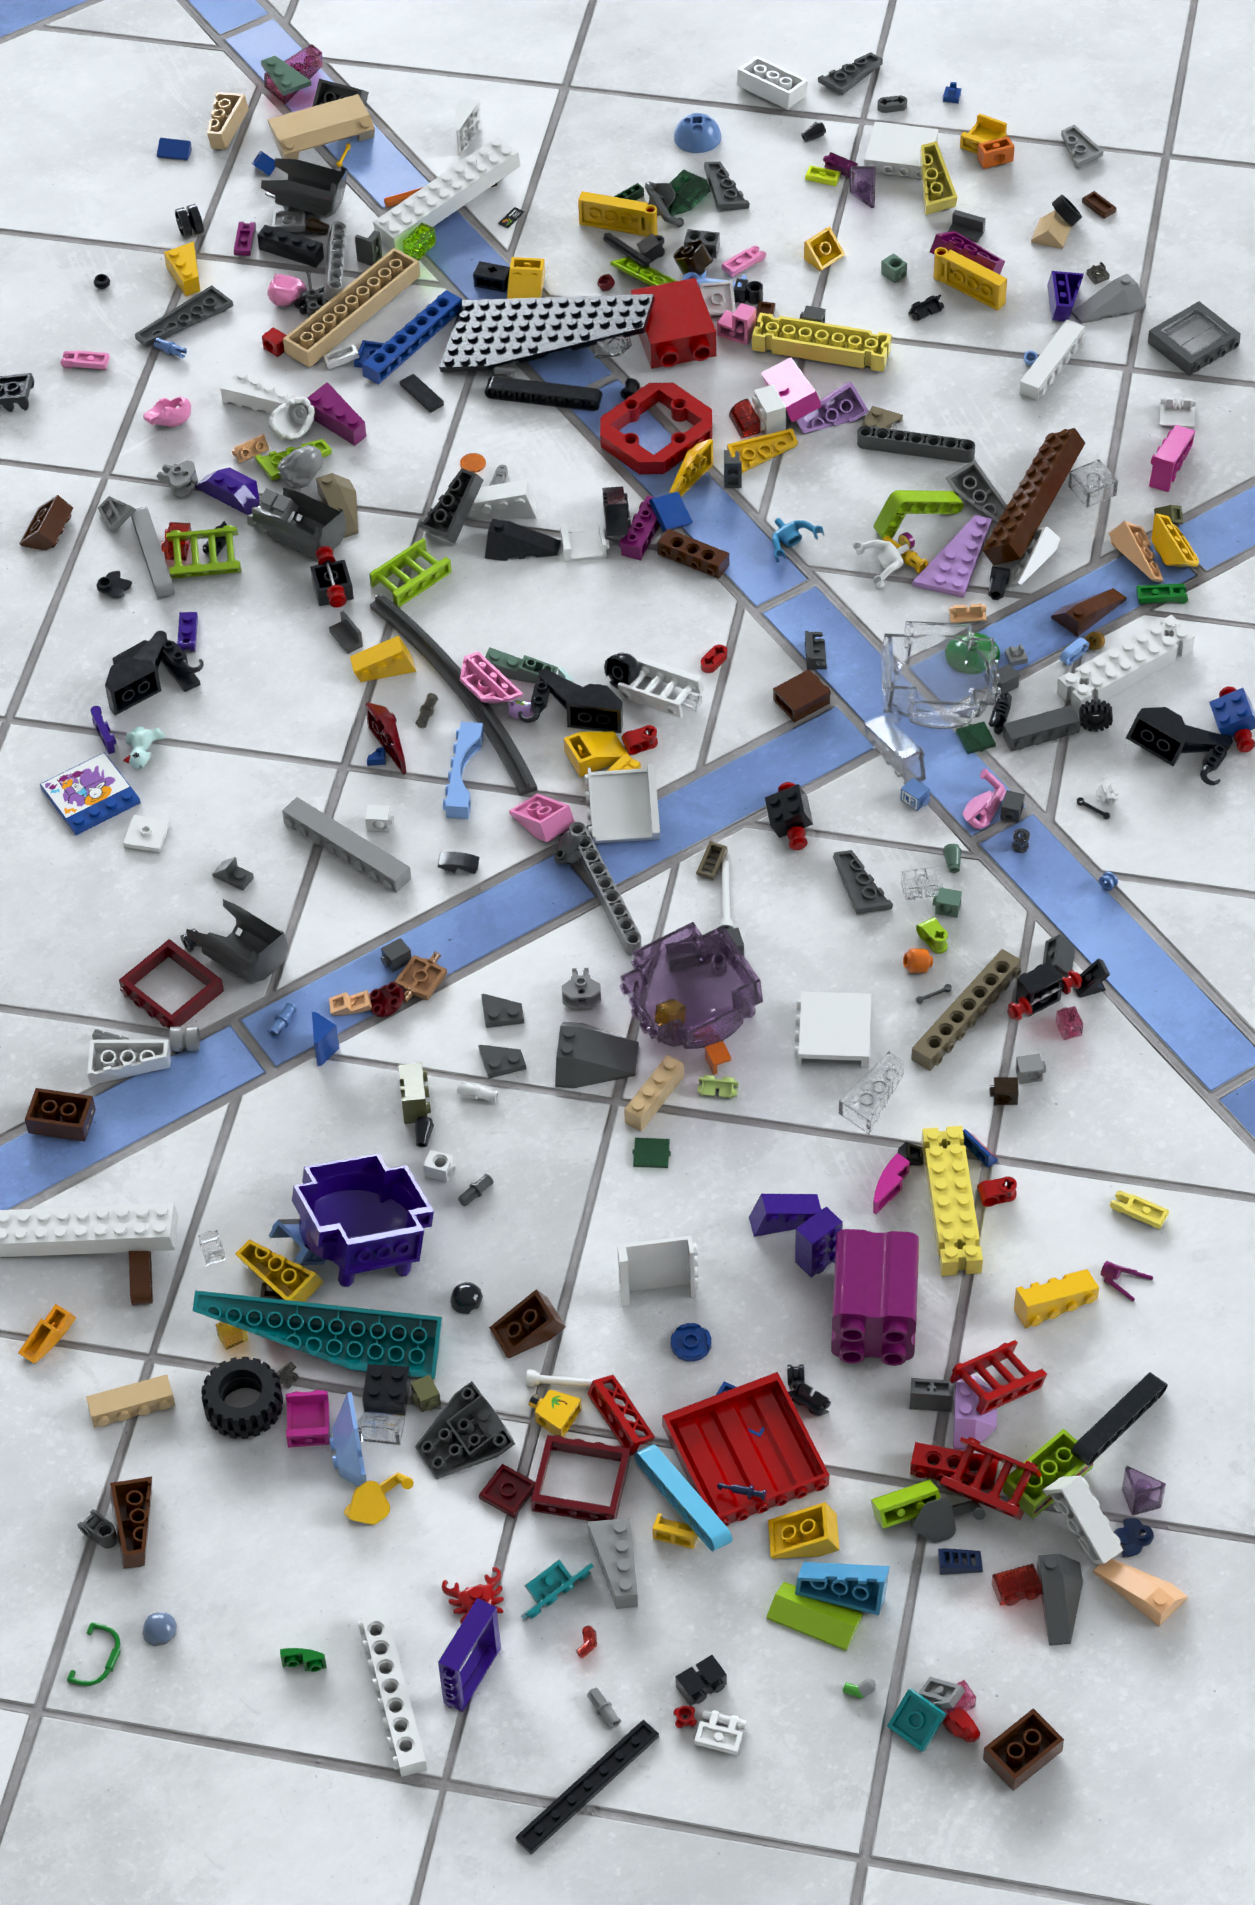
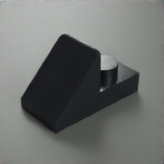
[1074,958,1110,998]

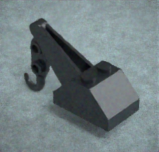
[105,631,204,716]
[518,669,623,733]
[1126,707,1233,786]

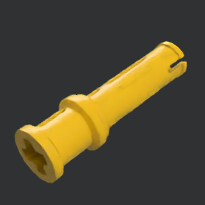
[883,536,928,574]

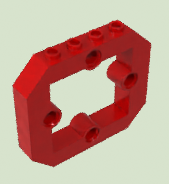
[600,382,712,475]

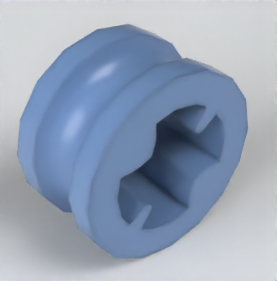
[1099,871,1118,891]

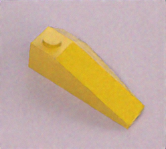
[669,439,713,497]

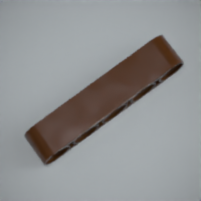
[129,1251,153,1306]

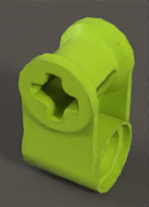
[916,917,948,954]

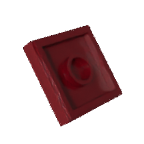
[479,1464,535,1518]

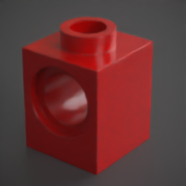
[262,327,287,357]

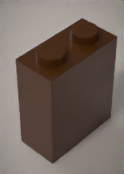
[773,669,831,723]

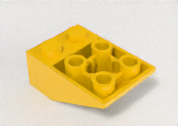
[507,257,545,299]
[564,732,629,777]

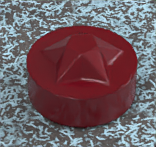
[597,274,615,291]

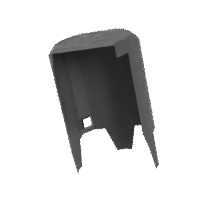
[261,158,347,218]
[252,488,346,560]
[186,899,288,983]

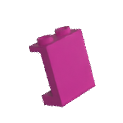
[286,1390,330,1448]

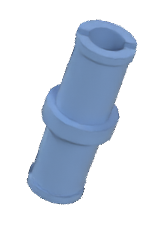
[154,338,187,358]
[267,1003,297,1039]

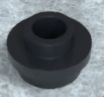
[94,274,110,289]

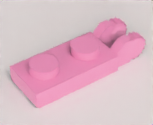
[722,246,766,277]
[60,350,110,370]

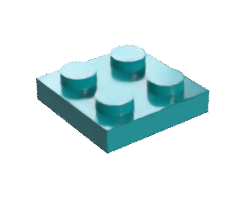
[887,1688,947,1752]

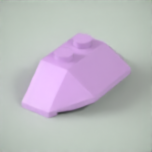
[953,1376,997,1450]

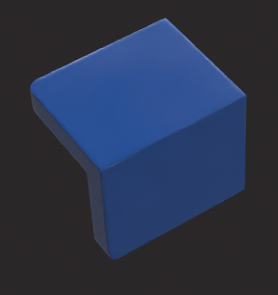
[252,150,276,176]

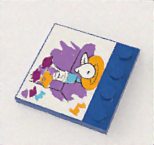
[40,752,141,835]

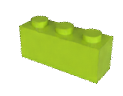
[871,1479,941,1529]

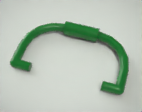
[67,1622,121,1686]

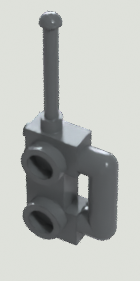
[304,270,328,317]

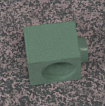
[881,253,907,283]
[932,887,962,918]

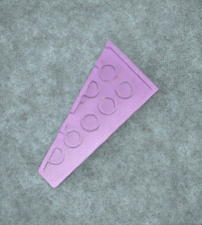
[912,515,992,598]

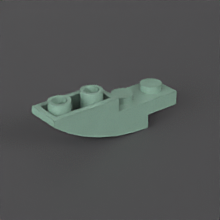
[485,647,558,683]

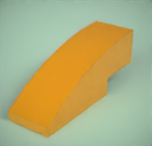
[18,1304,76,1364]

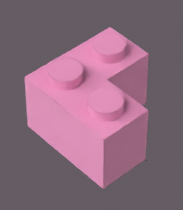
[717,303,756,345]

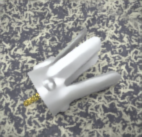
[493,362,516,378]

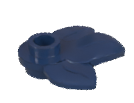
[1113,1518,1154,1557]

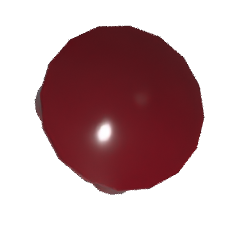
[370,982,404,1018]

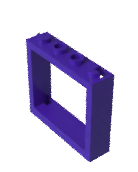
[438,1598,501,1712]

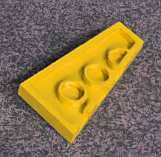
[727,428,798,473]

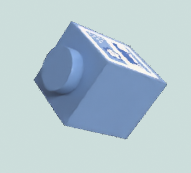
[900,778,930,811]

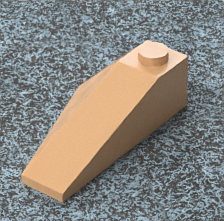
[1108,521,1164,583]
[1093,1559,1188,1626]

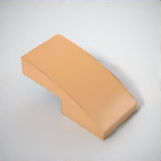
[329,990,372,1016]

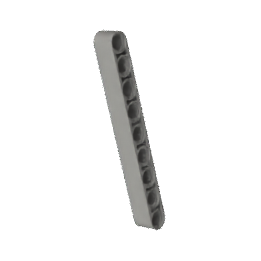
[569,822,642,956]

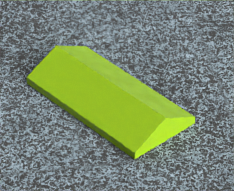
[610,257,677,286]
[766,1582,864,1651]

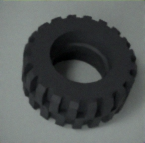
[201,1357,283,1439]

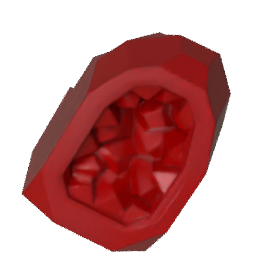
[943,1708,980,1743]

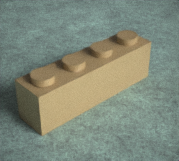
[624,1055,684,1132]
[86,1374,175,1428]

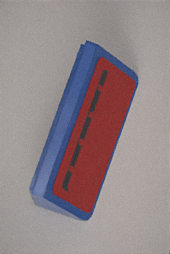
[963,1129,998,1168]

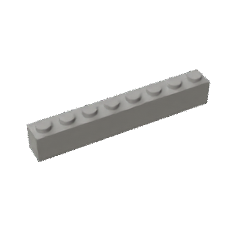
[282,797,411,893]

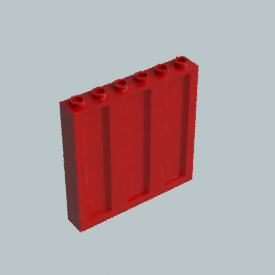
[662,1372,830,1526]

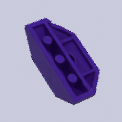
[195,467,260,515]

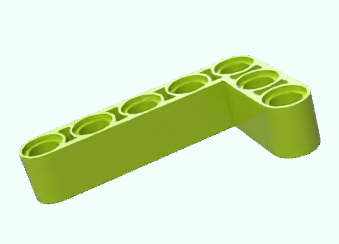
[873,490,964,540]

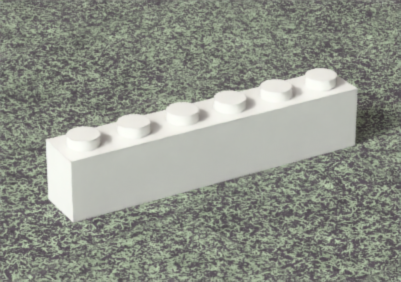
[1019,320,1086,401]

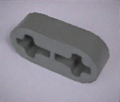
[877,95,907,113]

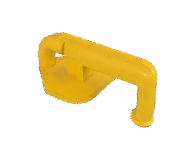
[344,1472,414,1525]

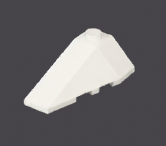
[1007,526,1061,588]

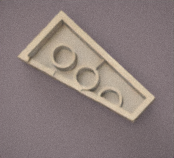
[207,92,249,150]

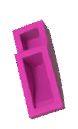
[873,1153,910,1214]

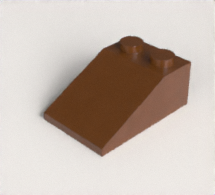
[489,1289,566,1358]

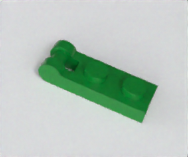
[1136,583,1188,604]

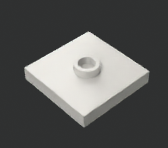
[699,280,736,317]
[123,815,170,853]

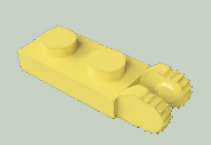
[1109,1190,1169,1229]

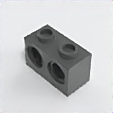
[684,229,720,258]

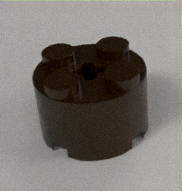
[673,239,713,275]

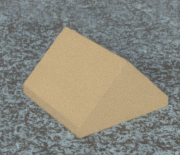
[1031,210,1071,249]

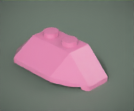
[459,651,523,705]

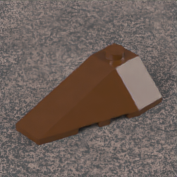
[1051,588,1127,637]

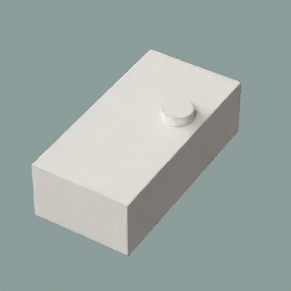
[737,56,808,110]

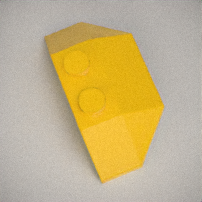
[1151,513,1200,568]

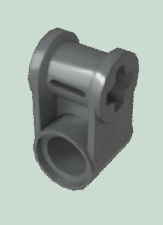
[77,1509,118,1549]

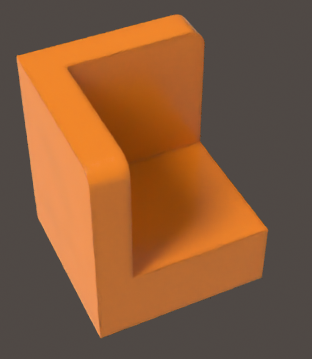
[705,1041,731,1075]

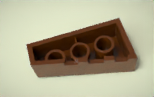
[110,1476,152,1569]

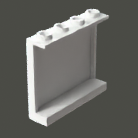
[864,121,938,179]
[584,763,660,844]
[795,991,871,1068]

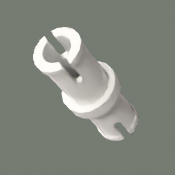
[457,1081,498,1103]

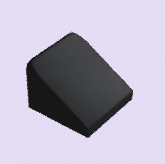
[898,1142,923,1166]

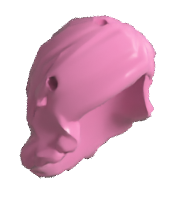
[267,273,307,307]
[143,397,191,427]

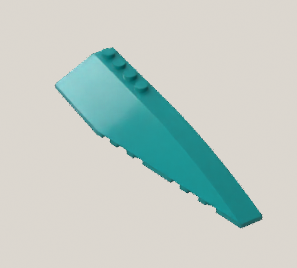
[192,1290,443,1379]

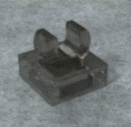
[1086,262,1110,284]
[277,1362,299,1389]

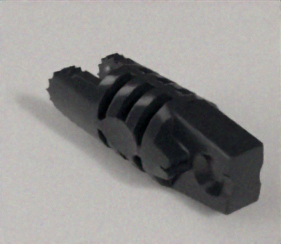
[988,693,1012,735]

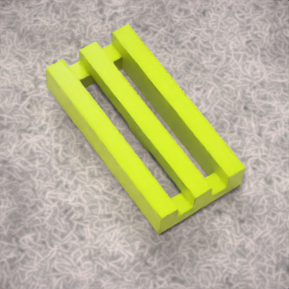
[805,165,841,186]

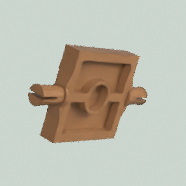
[394,951,447,1003]

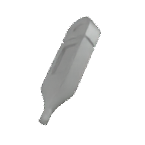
[489,465,508,486]

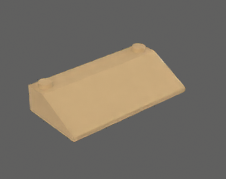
[267,94,375,159]

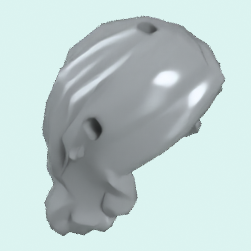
[277,445,323,487]

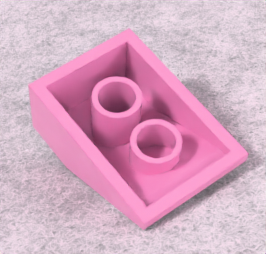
[509,793,575,842]

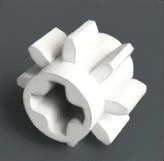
[1095,783,1119,806]

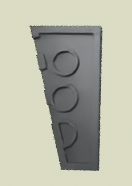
[704,161,750,210]
[833,850,893,914]

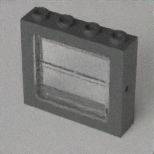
[1148,301,1241,376]

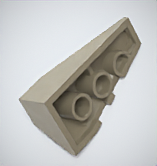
[316,473,358,538]

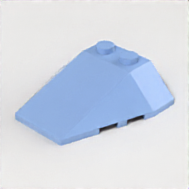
[329,1392,367,1487]

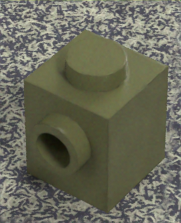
[411,1374,441,1412]

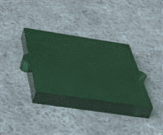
[956,721,996,754]
[632,1138,671,1168]

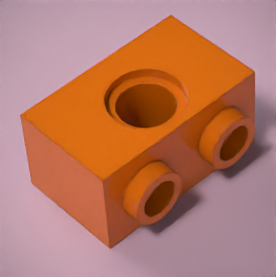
[977,136,1014,169]

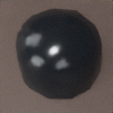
[450,1282,483,1314]

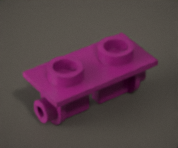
[823,152,858,179]

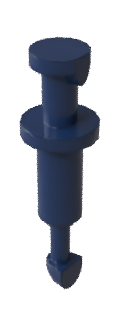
[717,1483,767,1501]

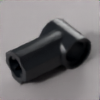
[988,566,1010,600]

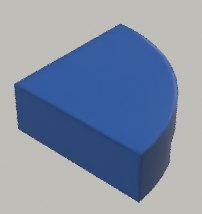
[367,747,385,766]

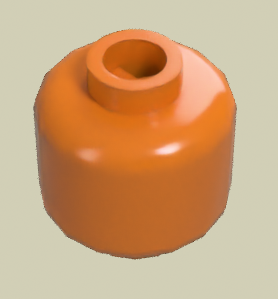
[903,948,933,974]

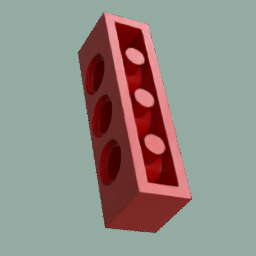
[910,1442,999,1490]

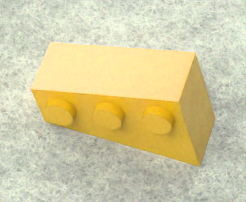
[164,241,201,297]
[350,635,417,682]

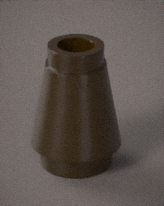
[305,218,330,234]

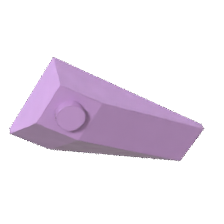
[796,382,869,434]

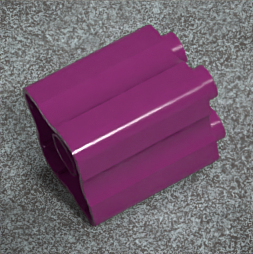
[831,1229,919,1366]

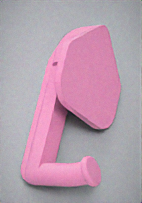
[962,769,1006,829]

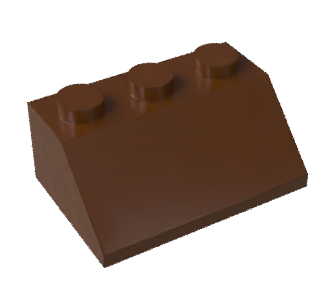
[19,495,73,551]

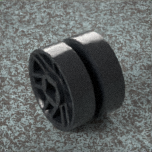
[175,204,204,238]

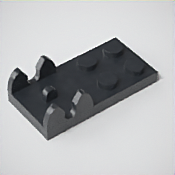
[0,373,35,412]

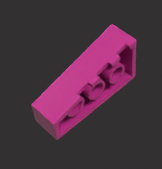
[1149,425,1195,492]

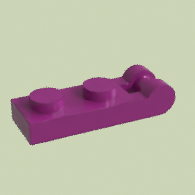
[234,221,256,256]

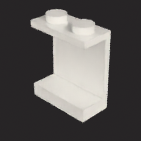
[560,520,610,562]

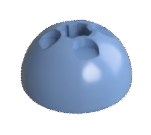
[674,113,721,153]

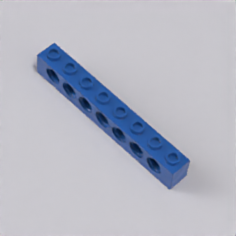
[362,290,462,385]

